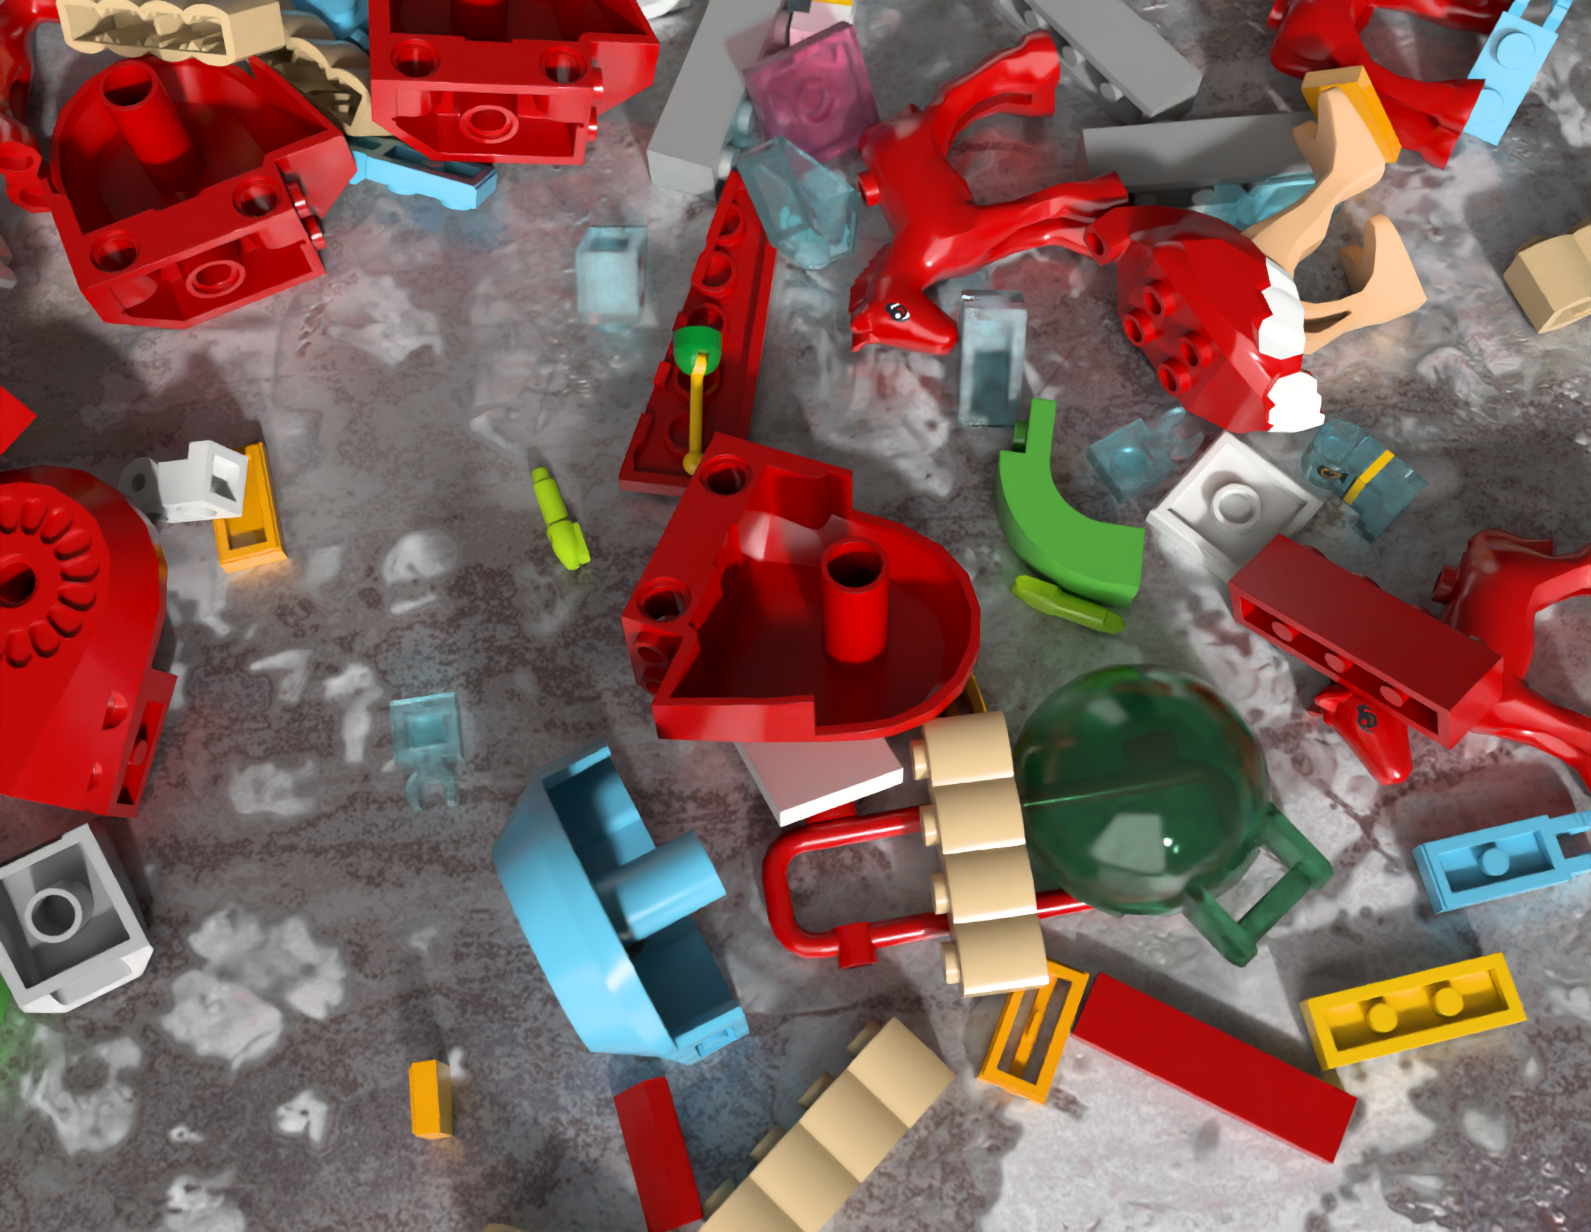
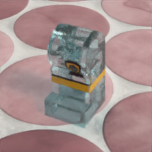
[1301,420,1429,544]

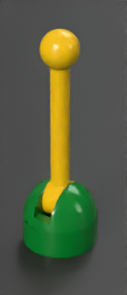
[673,326,722,475]

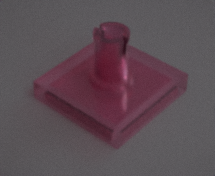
[742,20,881,181]

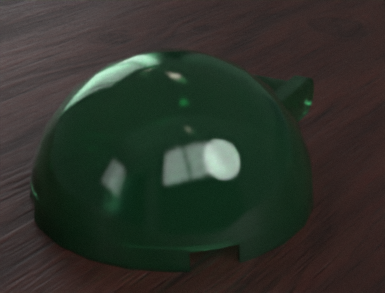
[1012,663,1334,968]

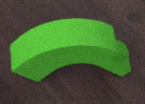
[993,398,1145,609]

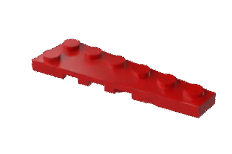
[618,171,788,497]

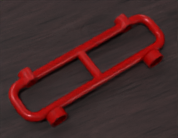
[761,731,1253,970]

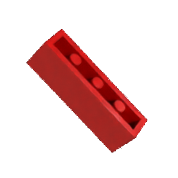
[1228,533,1503,750]

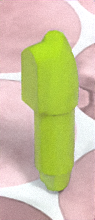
[531,466,591,571]
[1010,575,1126,635]

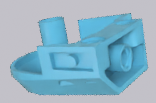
[491,737,750,1066]

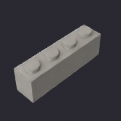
[646,0,793,201]
[992,0,1203,126]
[1074,110,1316,212]

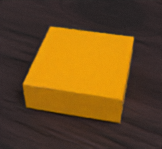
[409,1059,454,1140]

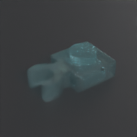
[1086,407,1205,504]
[389,691,465,812]

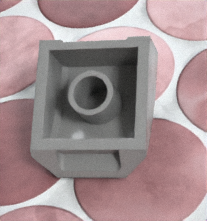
[0,816,154,1013]

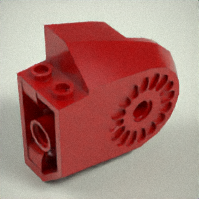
[368,0,660,165]
[40,53,358,330]
[621,431,981,743]
[0,464,178,818]

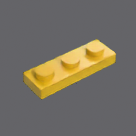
[1299,952,1528,1071]

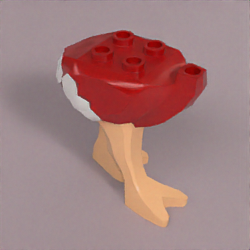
[1082,86,1427,434]

